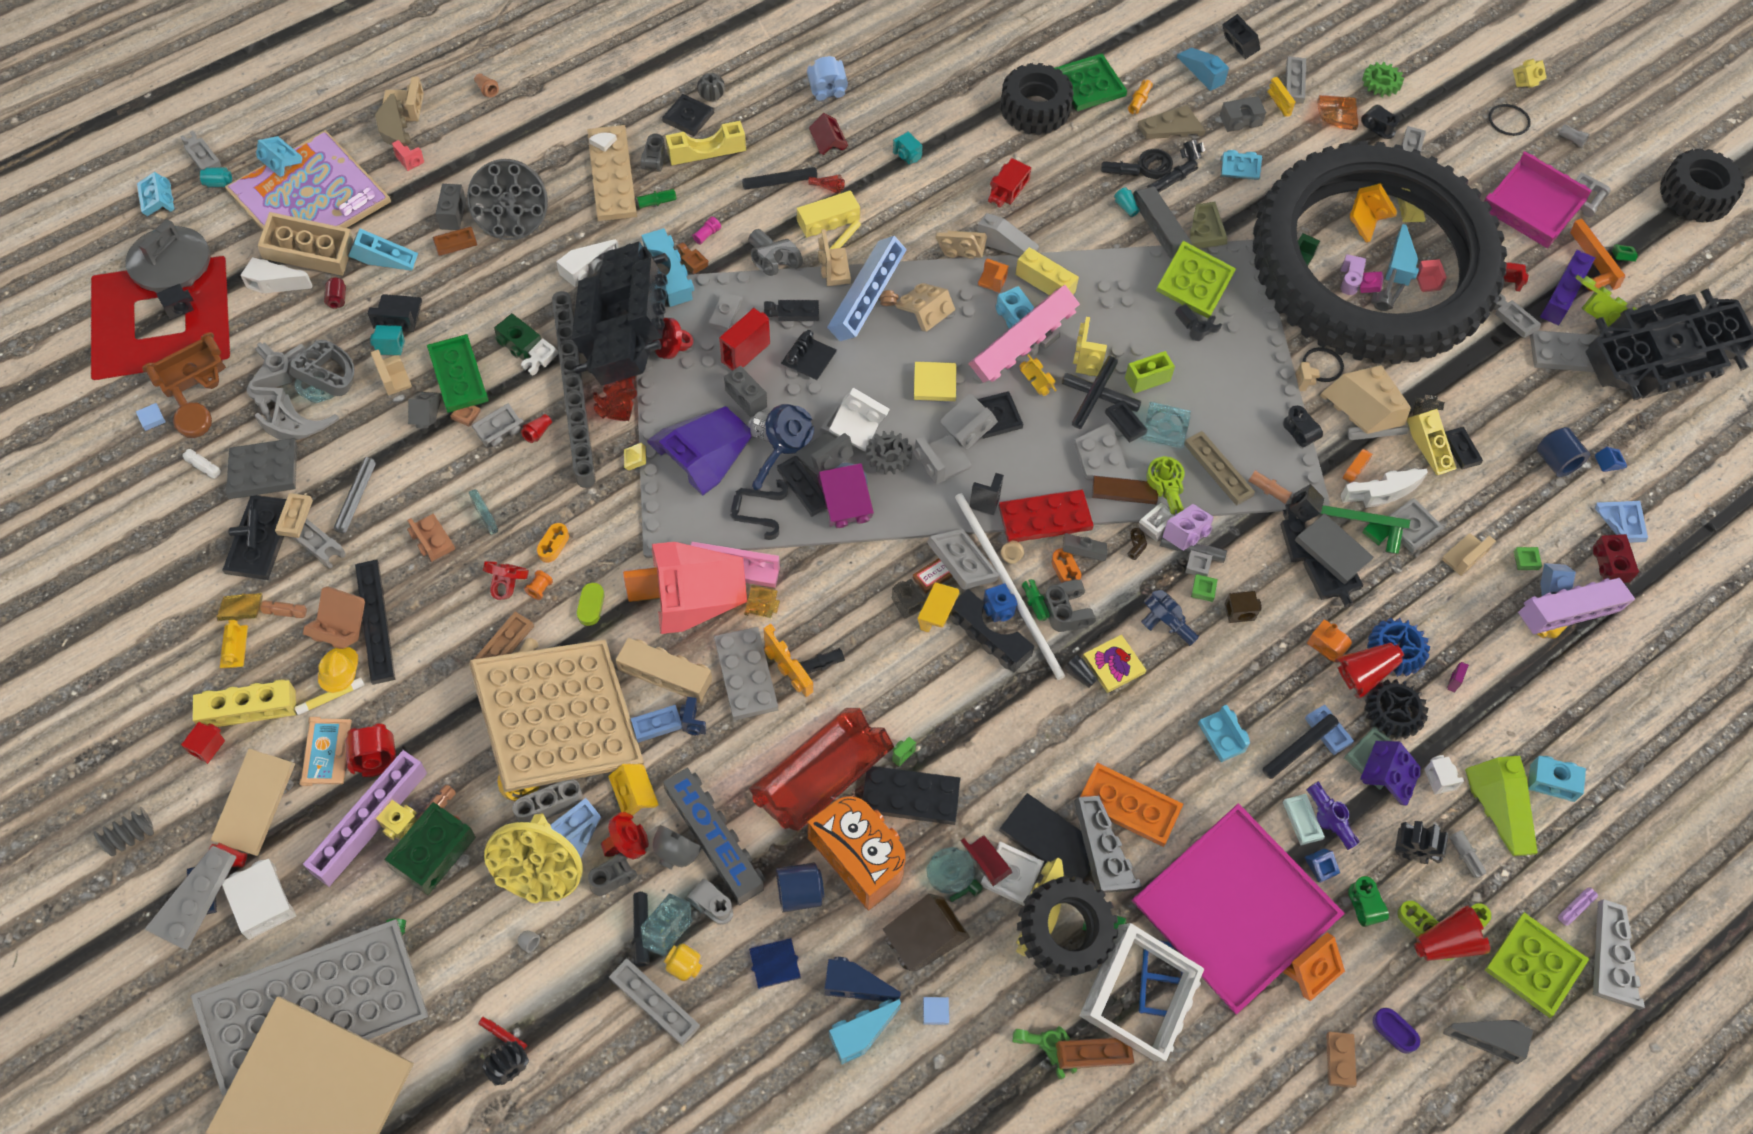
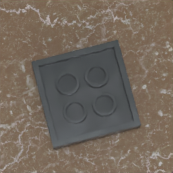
[226,438,297,499]

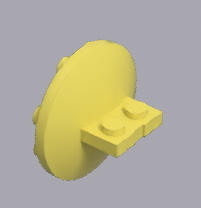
[484,814,583,903]

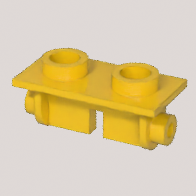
[1019,354,1057,396]
[219,620,248,668]

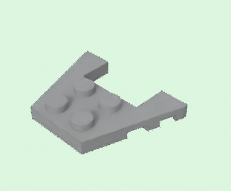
[1074,421,1149,481]

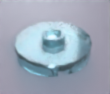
[926,847,975,894]

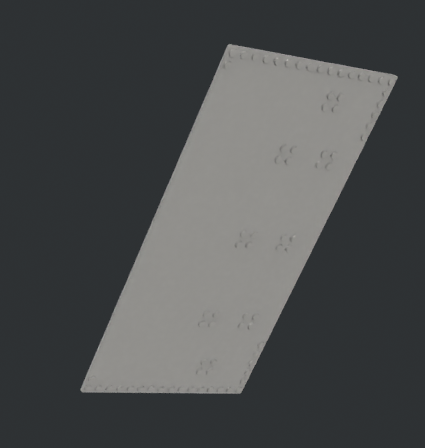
[637,240,1330,558]

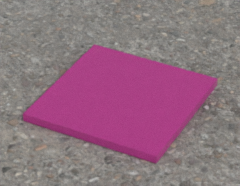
[1132,803,1345,1015]

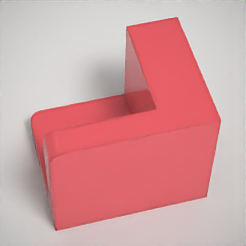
[1416,259,1447,292]

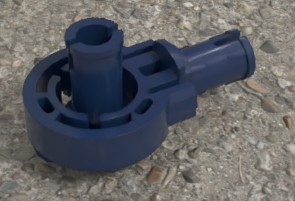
[1141,590,1200,646]

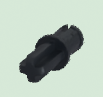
[1101,161,1140,176]

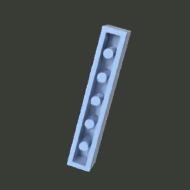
[827,236,906,341]

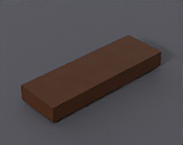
[1092,476,1158,505]

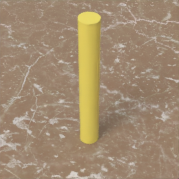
[830,220,861,249]

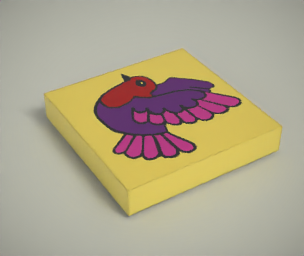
[1083,634,1146,693]

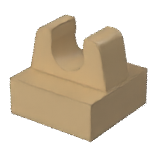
[1295,362,1320,391]

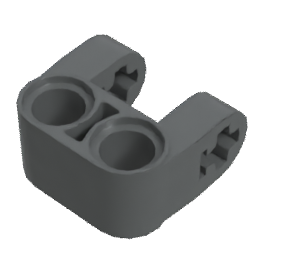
[1044,579,1096,632]

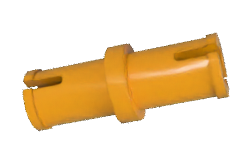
[1128,79,1153,114]

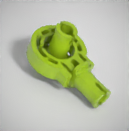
[1146,456,1185,515]

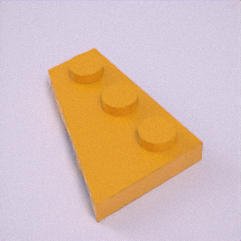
[764,623,813,697]

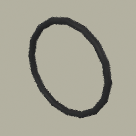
[1489,104,1531,136]

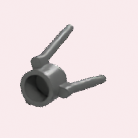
[1371,269,1405,311]

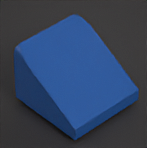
[1595,447,1627,472]
[1305,849,1340,883]

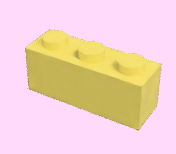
[797,190,860,238]
[1015,247,1079,295]

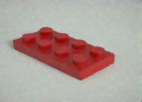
[998,489,1094,542]

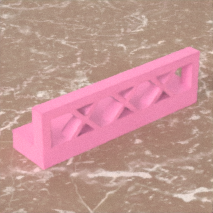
[691,542,780,588]

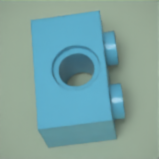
[1528,756,1586,802]

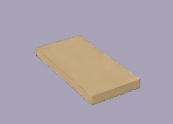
[210,749,295,856]

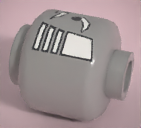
[748,411,769,441]

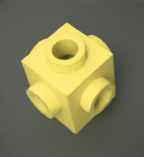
[1513,59,1546,88]
[376,800,417,840]

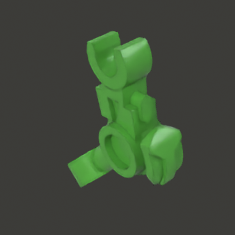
[1012,1026,1077,1080]

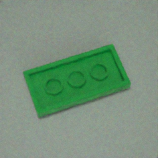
[427,334,489,413]

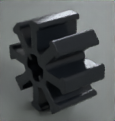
[1395,821,1449,864]

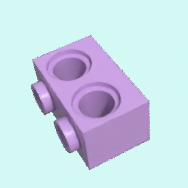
[1163,504,1214,551]

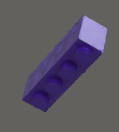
[1540,250,1595,326]

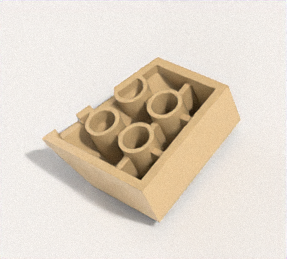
[1320,365,1411,434]

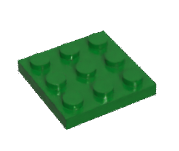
[1054,53,1127,111]

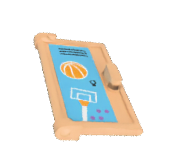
[299,717,352,786]

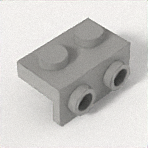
[472,403,524,448]

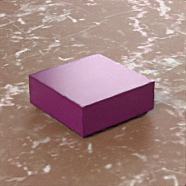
[1447,662,1469,693]

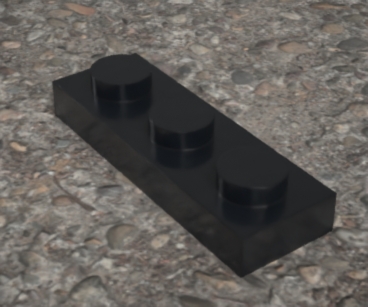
[777,456,827,517]

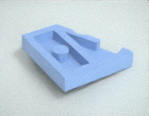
[1595,501,1648,543]
[550,798,601,858]

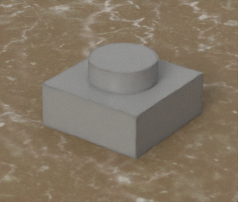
[1185,550,1212,577]

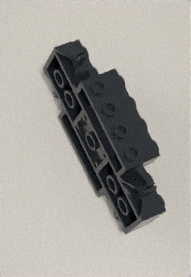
[571,241,668,386]
[1585,288,1753,401]

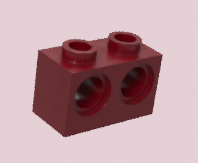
[1593,534,1639,583]

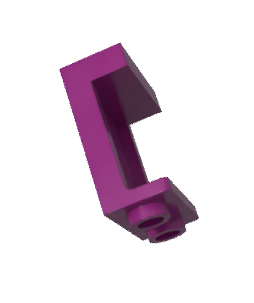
[818,463,874,528]

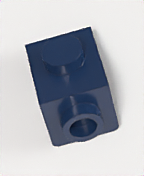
[680,697,707,736]

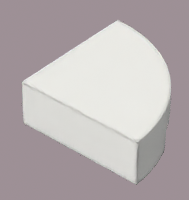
[589,133,617,152]

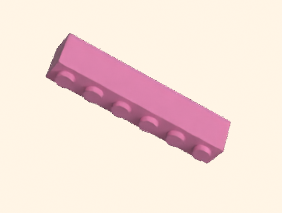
[968,285,1080,383]

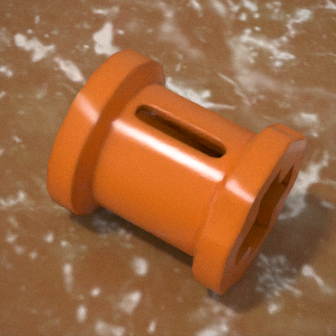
[524,570,553,600]

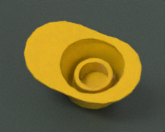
[318,647,358,693]

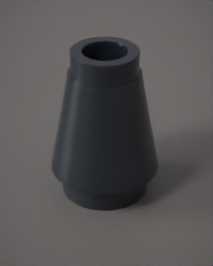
[1065,655,1098,688]

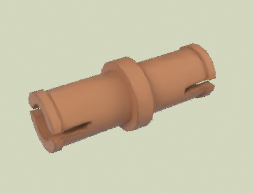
[1248,470,1292,504]

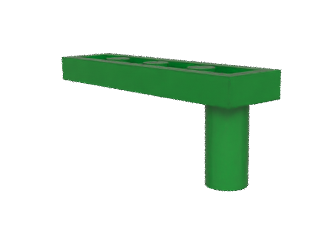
[1319,505,1411,554]

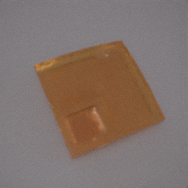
[1317,95,1358,130]

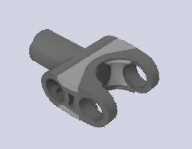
[748,229,803,276]

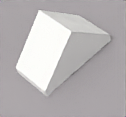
[1139,503,1177,542]

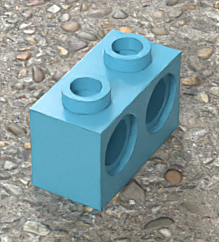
[995,286,1034,329]

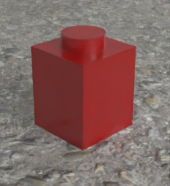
[181,721,225,764]

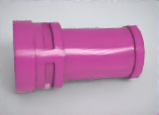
[692,216,722,245]

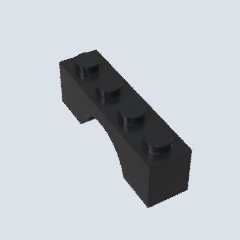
[949,589,1034,673]

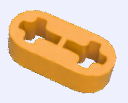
[537,523,569,563]

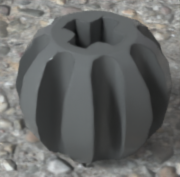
[697,73,725,102]

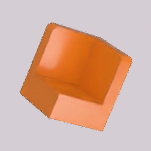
[978,258,1009,293]

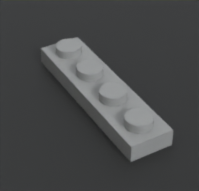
[609,958,700,1047]

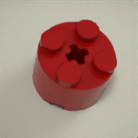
[345,723,396,777]

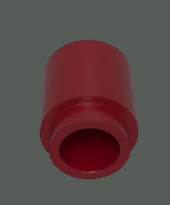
[324,277,346,309]

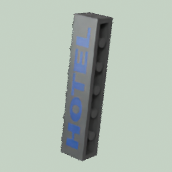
[663,767,765,906]

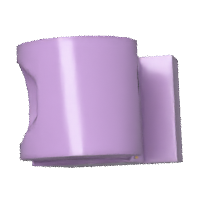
[1340,254,1366,295]

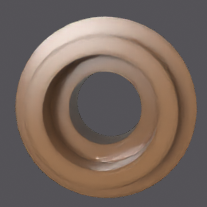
[878,290,898,306]

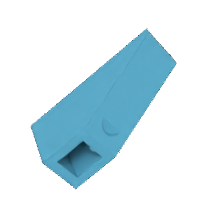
[829,999,901,1065]

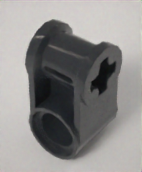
[1361,104,1400,139]
[1283,405,1323,447]

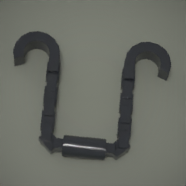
[730,479,788,540]

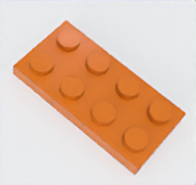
[1080,763,1184,847]

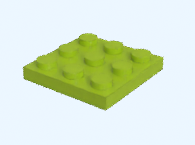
[1155,241,1236,318]
[1484,912,1589,1018]

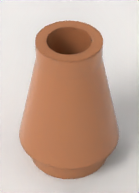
[474,73,499,97]

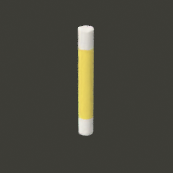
[294,677,365,715]

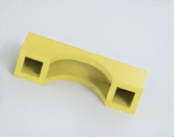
[665,121,746,166]

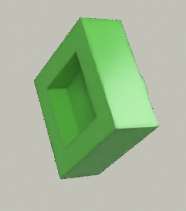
[1513,547,1542,570]
[1191,574,1218,602]
[892,736,916,767]

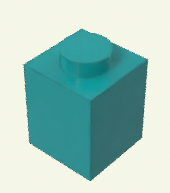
[370,325,405,355]

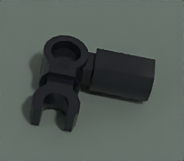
[1175,304,1222,341]

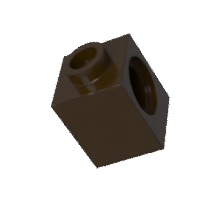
[1224,591,1262,623]

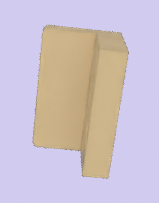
[1442,533,1496,576]

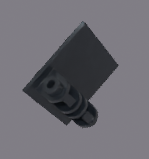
[781,330,837,380]

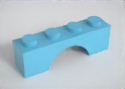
[641,228,694,307]

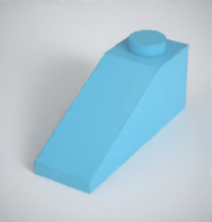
[1385,224,1419,286]
[348,229,418,271]

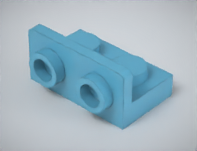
[256,136,302,177]
[1221,150,1262,180]
[137,172,174,216]
[1198,705,1250,762]

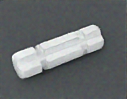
[183,449,221,479]

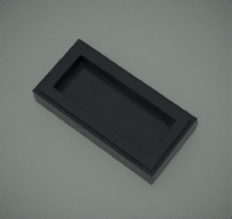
[1105,400,1148,443]

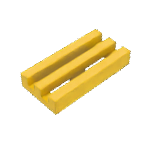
[1267,77,1295,117]

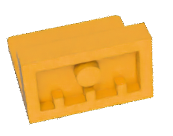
[1350,184,1397,243]

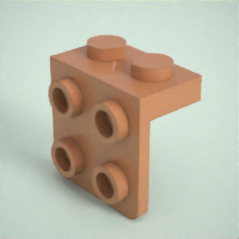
[303,586,365,649]

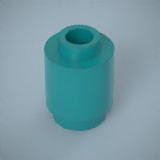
[200,167,232,188]

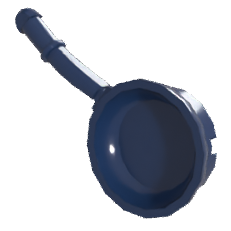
[752,404,814,490]

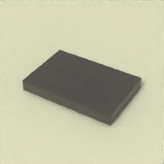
[1295,513,1374,585]

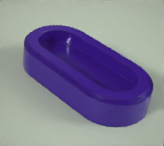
[1373,1008,1420,1054]

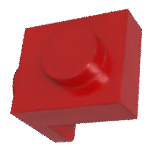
[1503,262,1529,292]

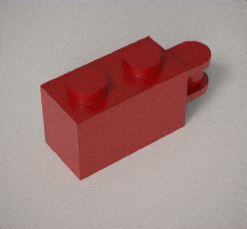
[988,158,1032,208]

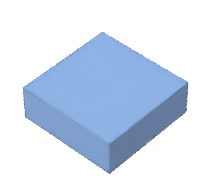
[136,403,166,431]
[923,997,949,1025]

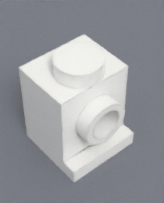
[1424,755,1464,795]

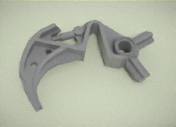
[247,342,339,440]

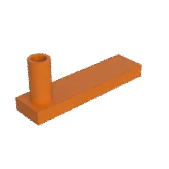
[1570,218,1625,292]

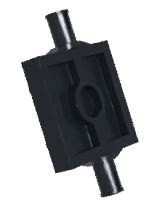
[1303,557,1363,608]

